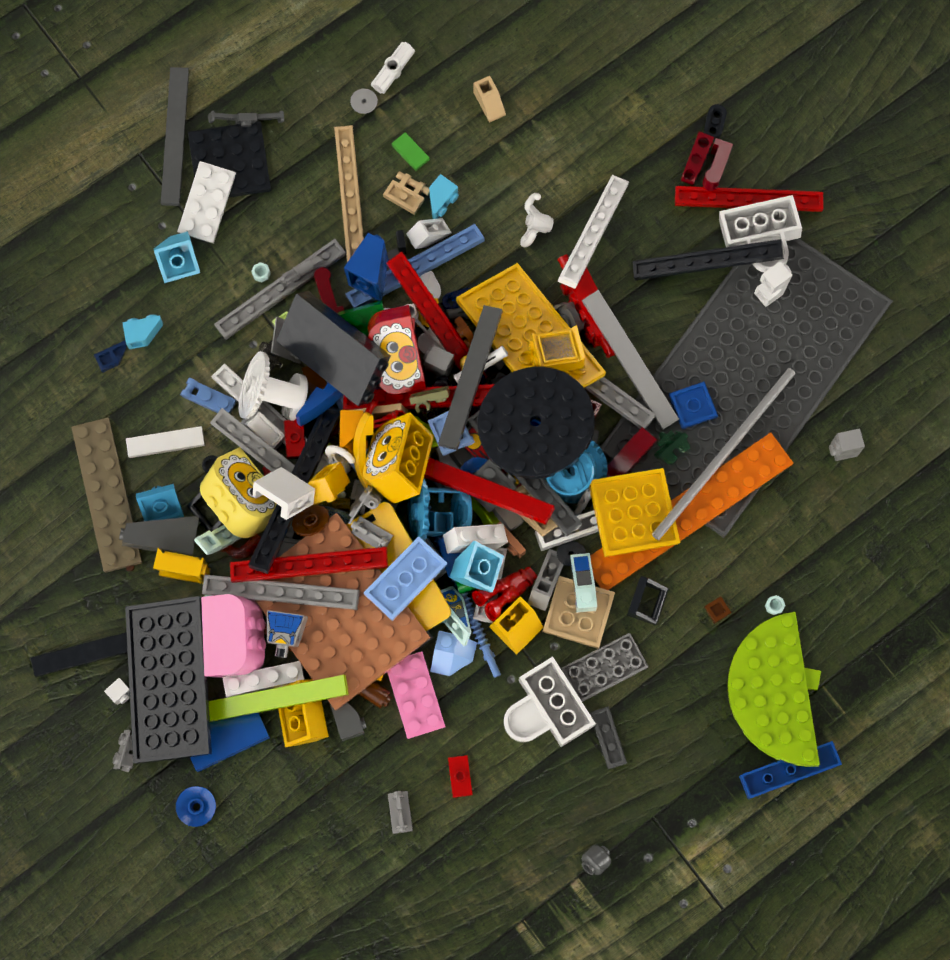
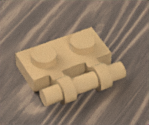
[383,171,429,215]

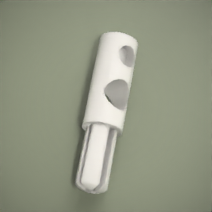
[574,487,591,516]

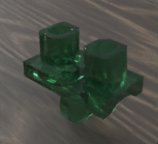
[654,431,691,465]

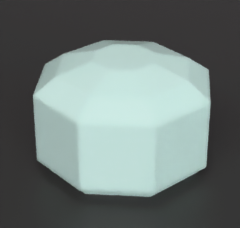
[251,262,271,282]
[765,595,785,615]

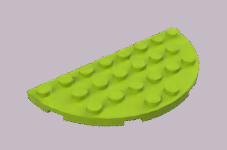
[728,612,820,767]

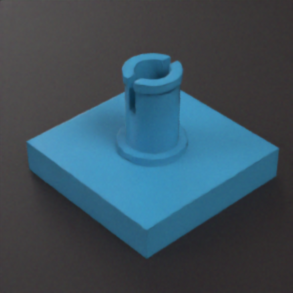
[136,484,184,521]

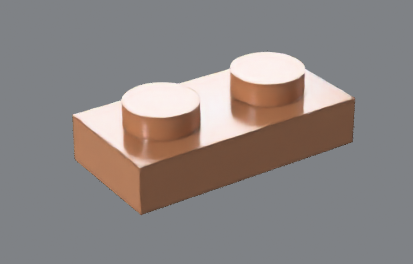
[498,521,526,559]

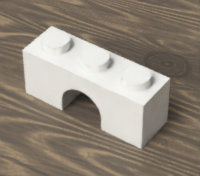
[754,261,792,307]
[443,524,508,554]

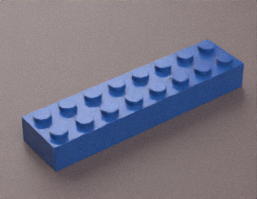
[739,741,842,799]

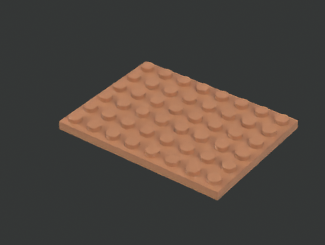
[255,513,431,710]

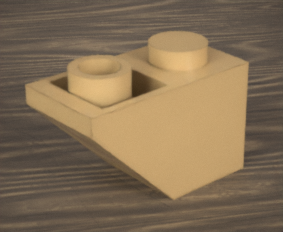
[473,76,506,123]

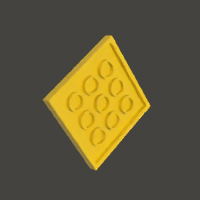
[589,468,680,557]

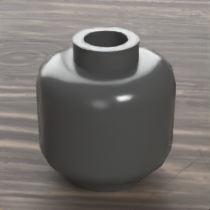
[581,845,611,875]

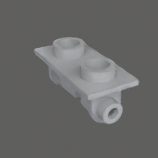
[351,516,393,548]
[112,730,133,772]
[388,791,413,834]

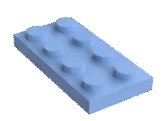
[364,536,447,621]

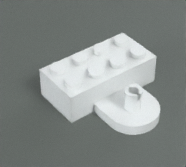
[719,195,802,272]
[504,657,596,747]

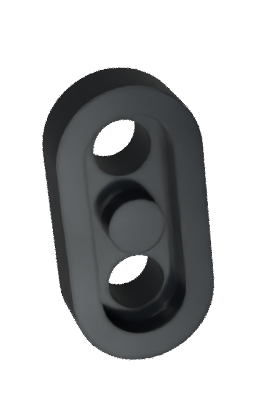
[703,104,727,140]

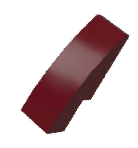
[607,427,657,477]

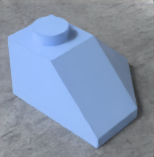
[430,631,477,676]

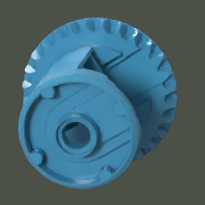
[544,440,608,503]
[407,479,472,542]

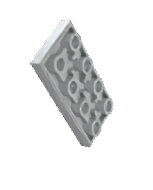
[561,633,648,702]

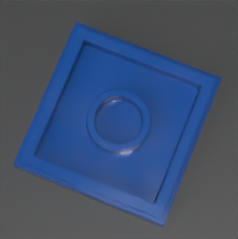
[668,381,718,430]

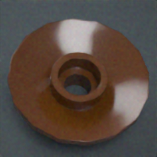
[292,505,330,536]

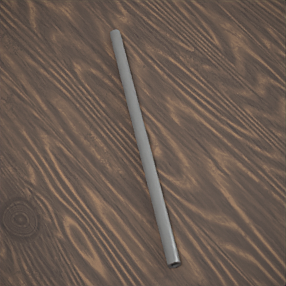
[652,368,795,540]

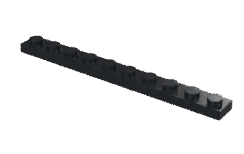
[249,406,342,574]

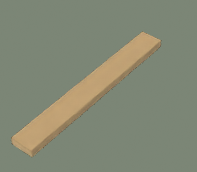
[334,125,364,262]

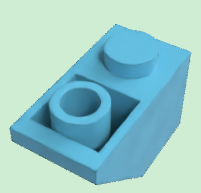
[429,174,459,219]
[122,315,163,349]

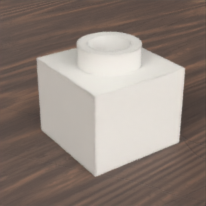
[104,678,130,705]

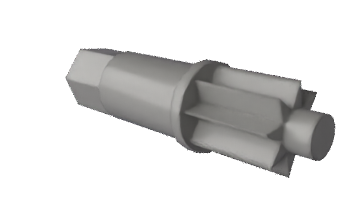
[280,256,323,284]

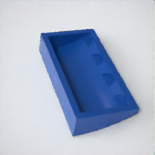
[190,713,270,772]

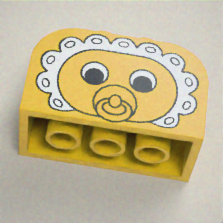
[363,412,434,503]

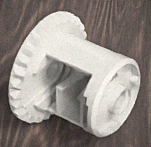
[239,351,308,421]

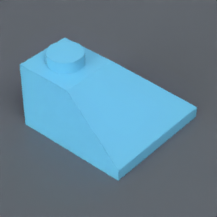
[154,231,200,283]
[449,541,504,592]

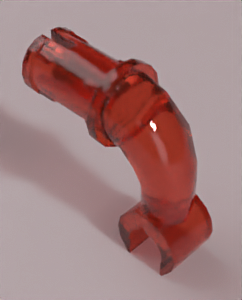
[220,534,261,559]

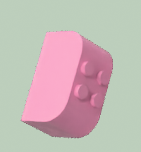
[201,594,266,678]

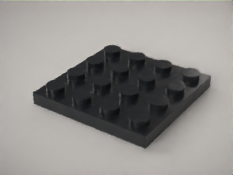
[188,121,271,198]

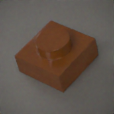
[704,597,731,624]

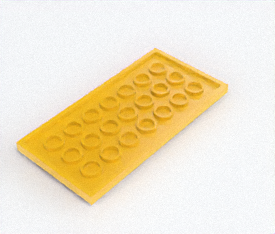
[456,263,606,388]

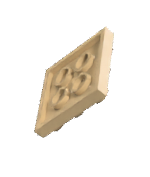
[543,576,615,649]

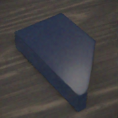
[94,340,127,373]

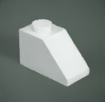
[406,218,451,249]

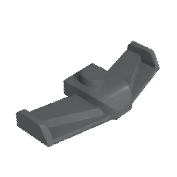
[208,110,284,127]

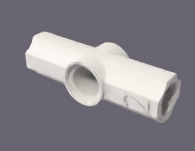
[371,42,415,94]

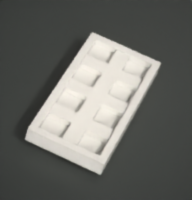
[177,161,236,244]

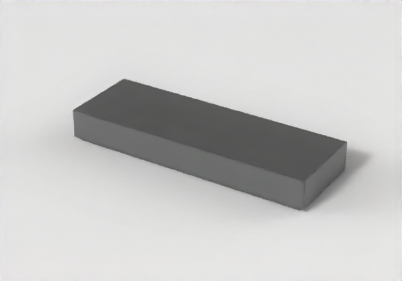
[590,706,627,769]

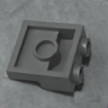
[473,458,517,513]

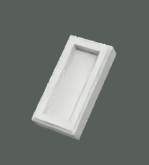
[245,410,285,448]

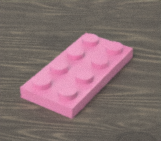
[387,652,445,739]

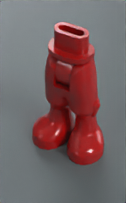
[472,567,538,621]

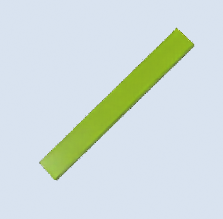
[209,675,349,722]

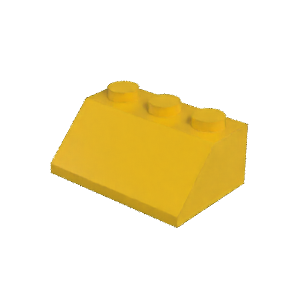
[278,679,329,747]

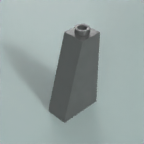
[119,516,199,556]

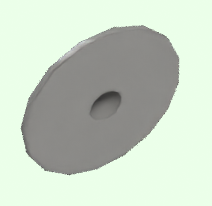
[350,88,378,114]

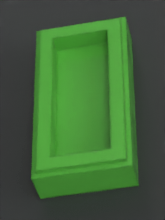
[391,132,430,171]

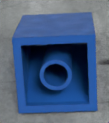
[344,233,388,301]

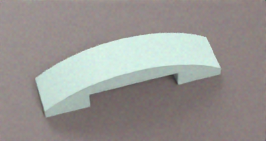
[194,525,241,555]

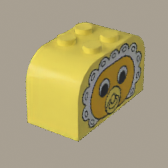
[200,447,277,538]

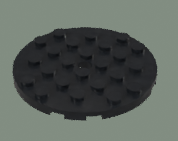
[477,367,595,479]

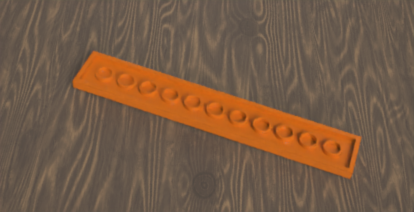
[590,433,793,590]

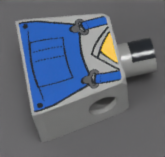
[267,610,308,658]

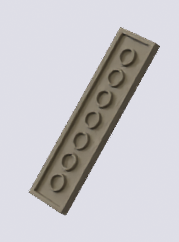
[71,417,143,573]

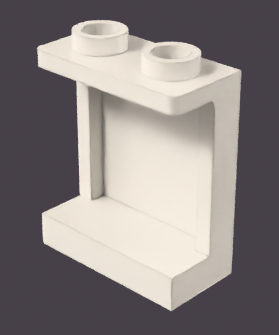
[253,467,315,520]

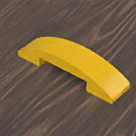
[353,412,373,489]

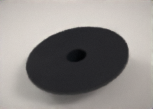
[557,541,586,566]

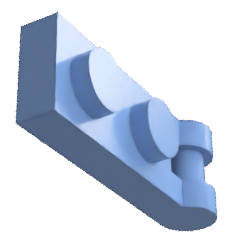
[180,378,237,414]

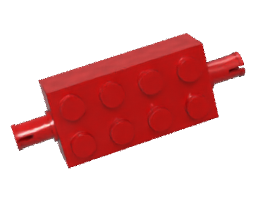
[557,254,615,358]

